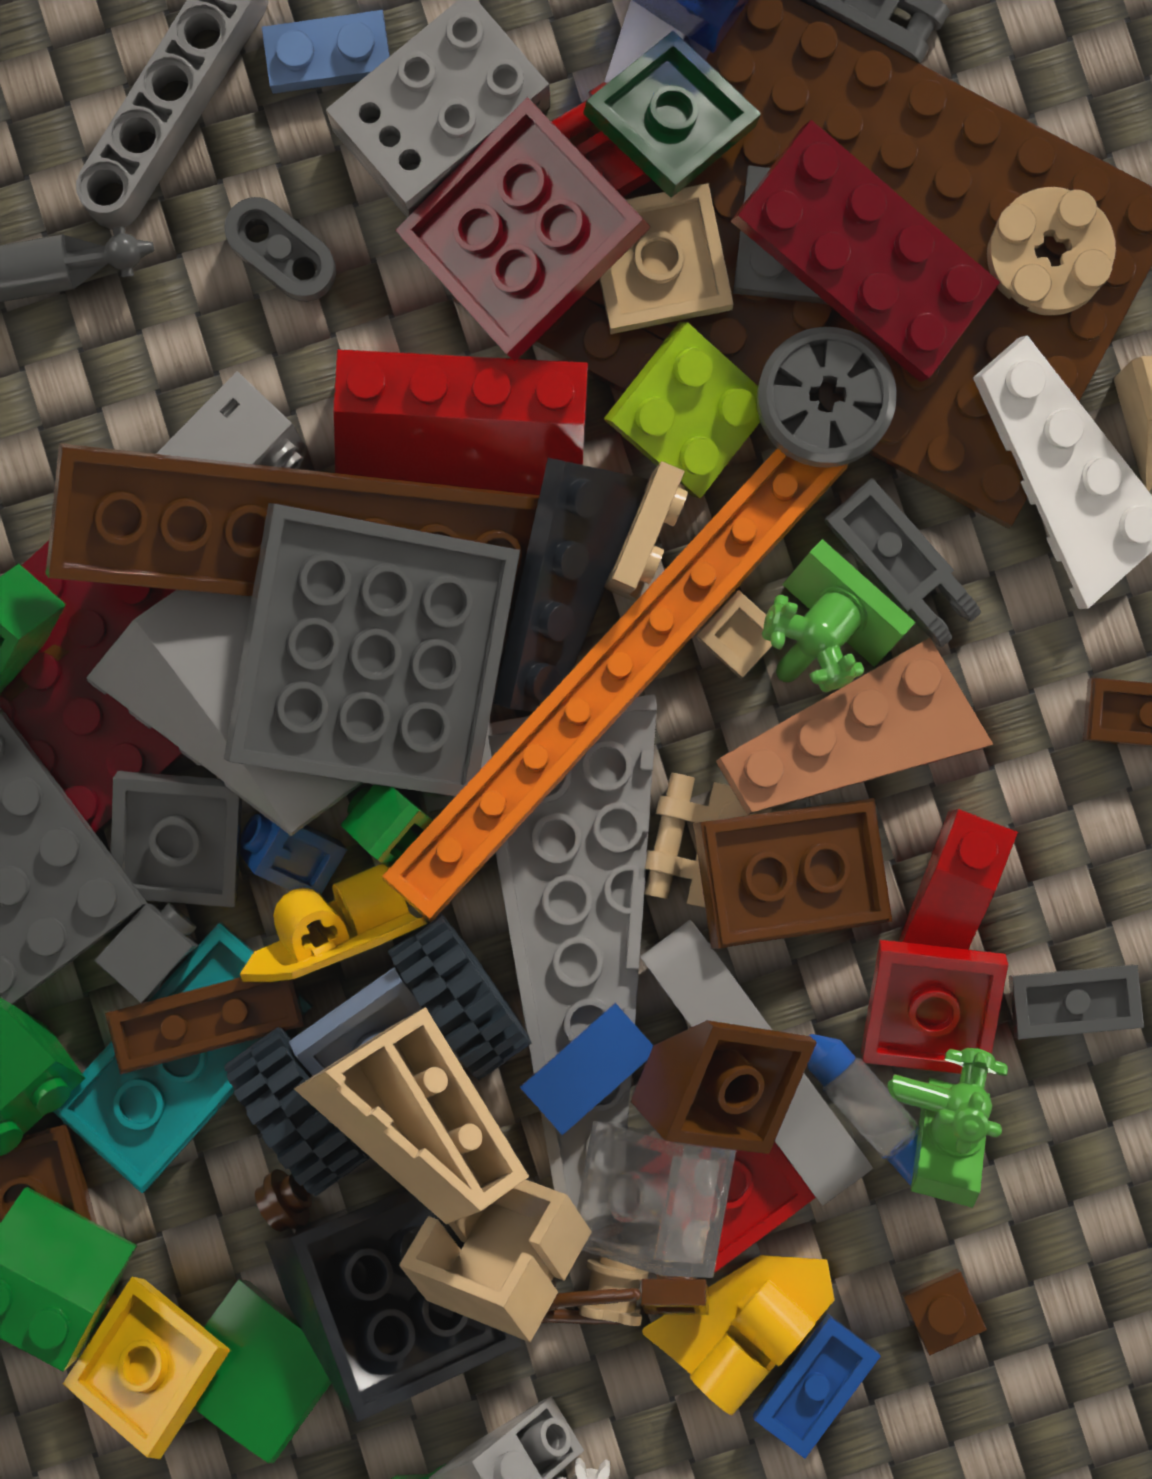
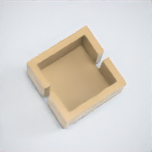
[399,1179,592,1342]

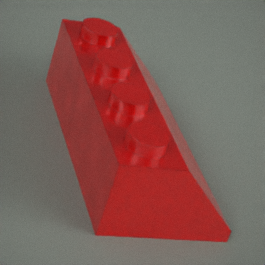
[333,349,588,495]

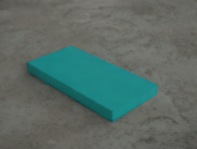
[53,922,313,1193]

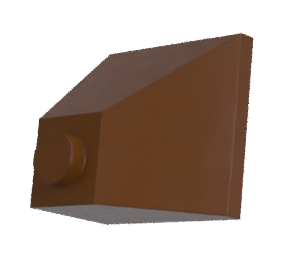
[630,1020,817,1154]

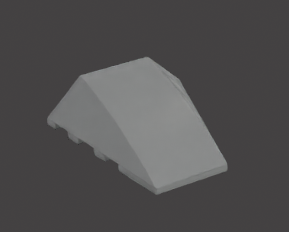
[87,590,363,836]

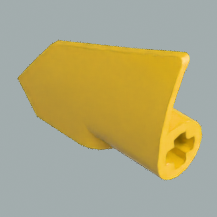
[240,864,427,982]
[642,1255,835,1415]

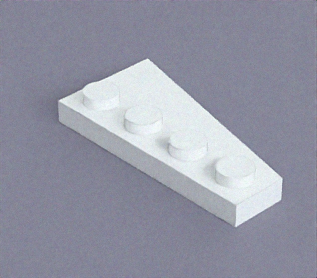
[973,335,1152,609]

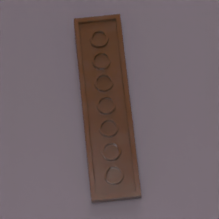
[46,443,540,620]

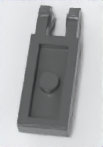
[823,478,981,647]

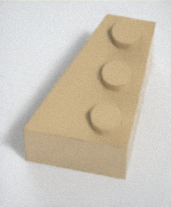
[294,1007,529,1224]

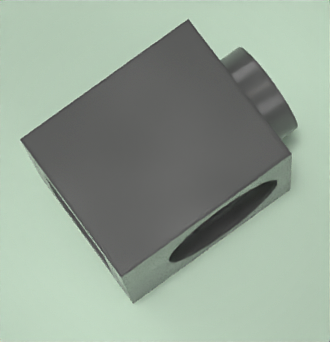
[94,903,200,1003]

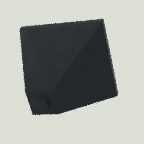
[265,1187,521,1422]

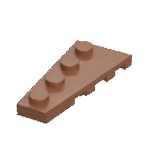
[716,638,993,815]

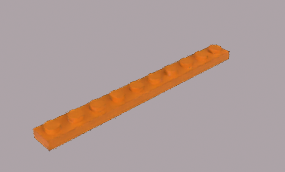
[382,448,848,922]

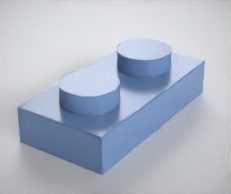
[262,10,390,94]

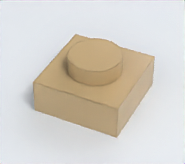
[696,590,772,680]

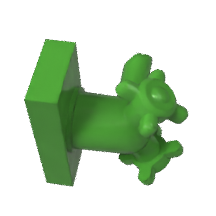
[762,539,916,693]
[888,1048,1008,1208]

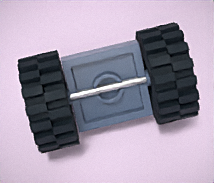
[224,913,532,1196]

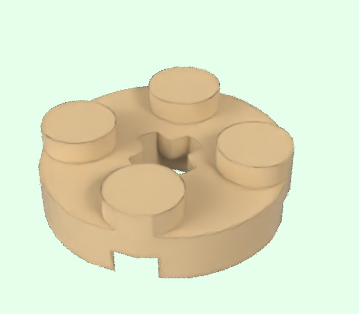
[987,187,1116,315]

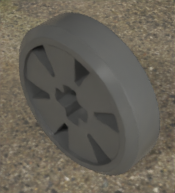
[757,327,896,468]

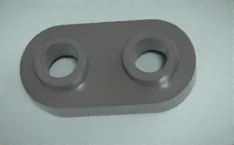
[225,197,336,302]

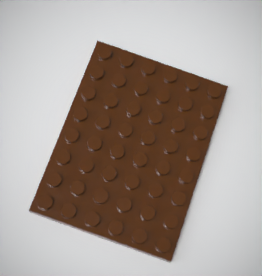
[582,0,1152,529]

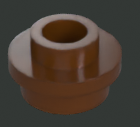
[255,1169,312,1232]

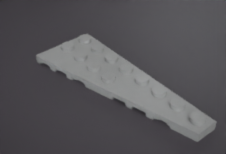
[481,694,657,1219]

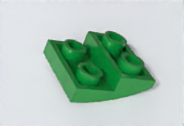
[194,1279,331,1464]

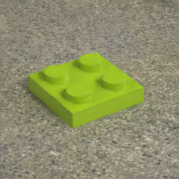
[604,322,760,499]

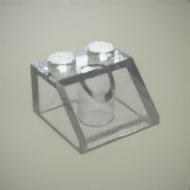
[577,1121,736,1278]

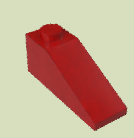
[898,809,1018,950]

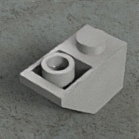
[428,1396,584,1479]

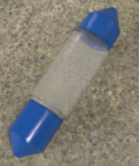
[807,1034,919,1186]

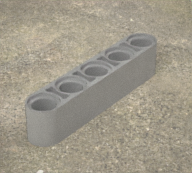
[76,0,269,229]
[640,920,873,1206]

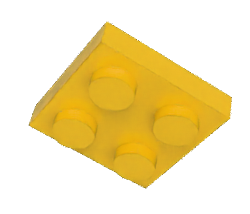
[62,1276,230,1459]

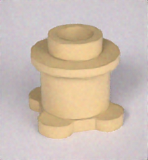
[578,1249,649,1326]

